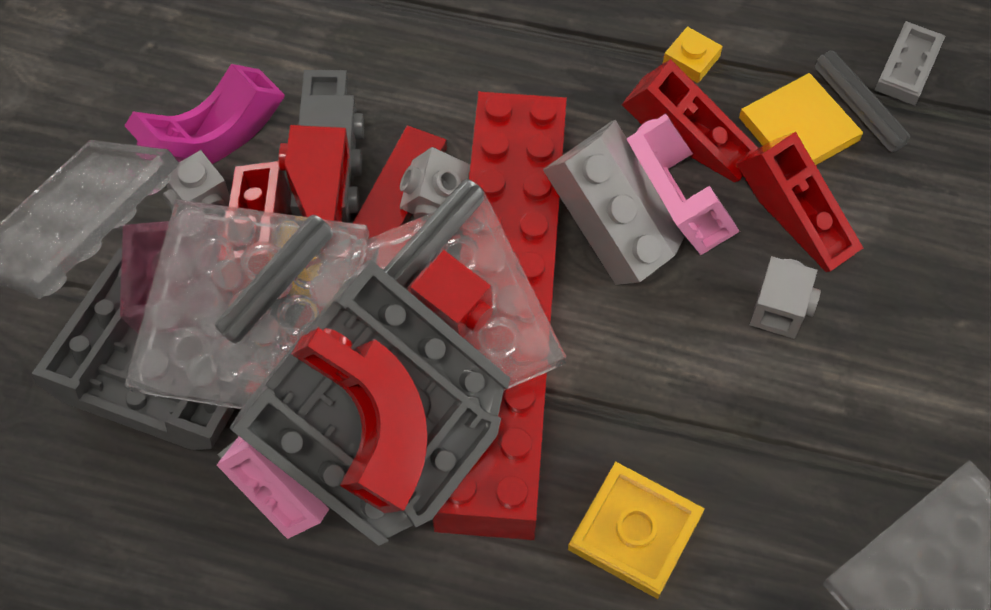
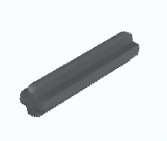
[815,50,910,153]
[383,179,484,289]
[215,215,333,344]

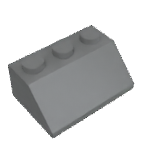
[543,120,685,285]

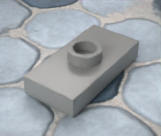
[875,21,945,105]

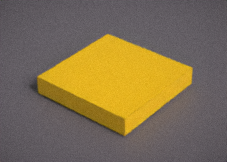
[739,73,863,165]
[568,461,705,599]

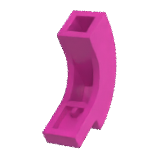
[125,64,285,167]

